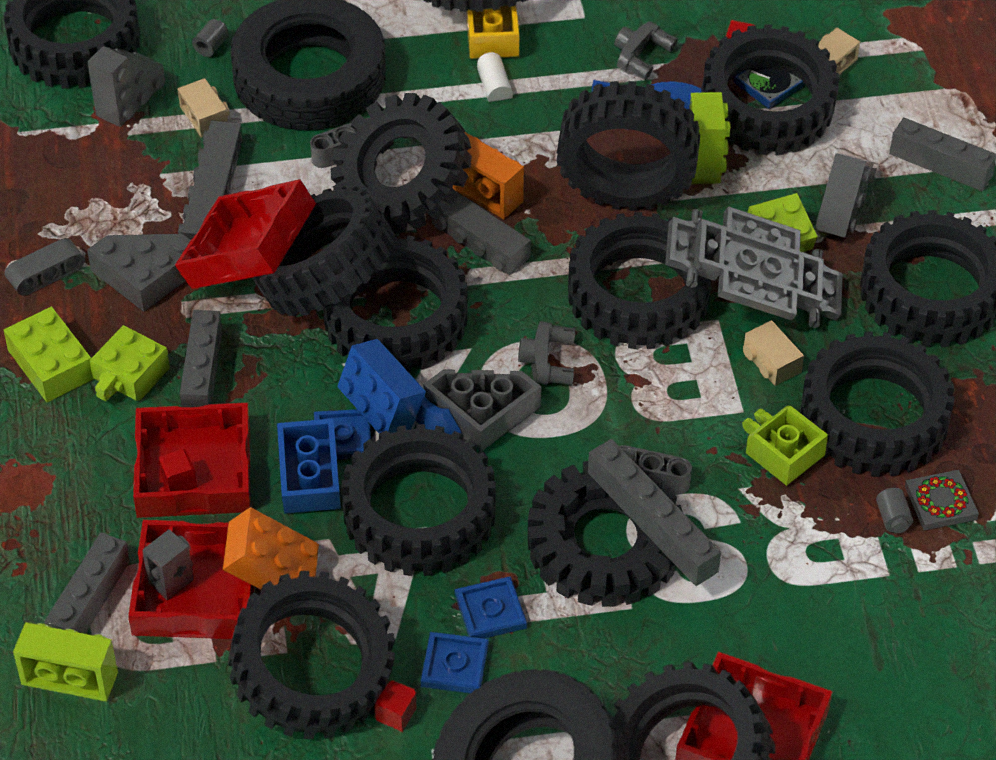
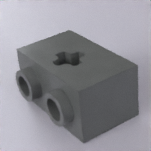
[142,530,194,600]

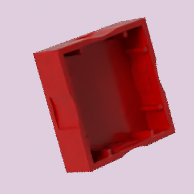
[175,179,316,289]
[133,403,251,518]
[128,520,255,639]
[675,652,832,760]

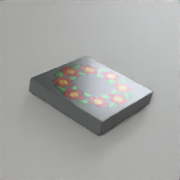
[905,470,979,530]

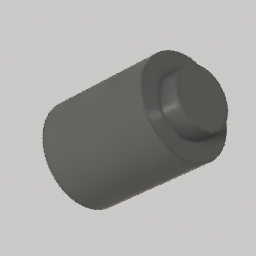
[192,19,229,57]
[876,488,913,533]

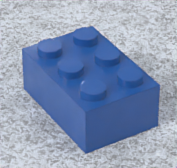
[337,339,426,434]
[277,419,341,514]

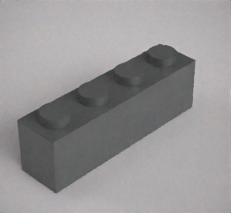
[889,117,996,192]
[432,192,531,276]
[180,310,223,407]
[44,532,130,634]

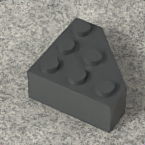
[88,46,165,127]
[815,153,877,237]
[87,234,191,312]
[423,369,541,452]

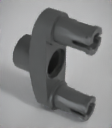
[614,21,678,80]
[518,321,575,386]

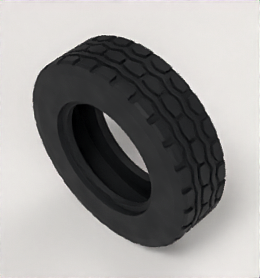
[230,0,386,131]
[432,669,628,760]

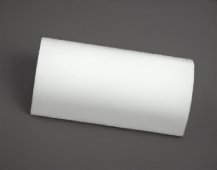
[477,52,513,102]

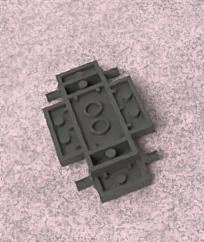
[665,206,843,328]

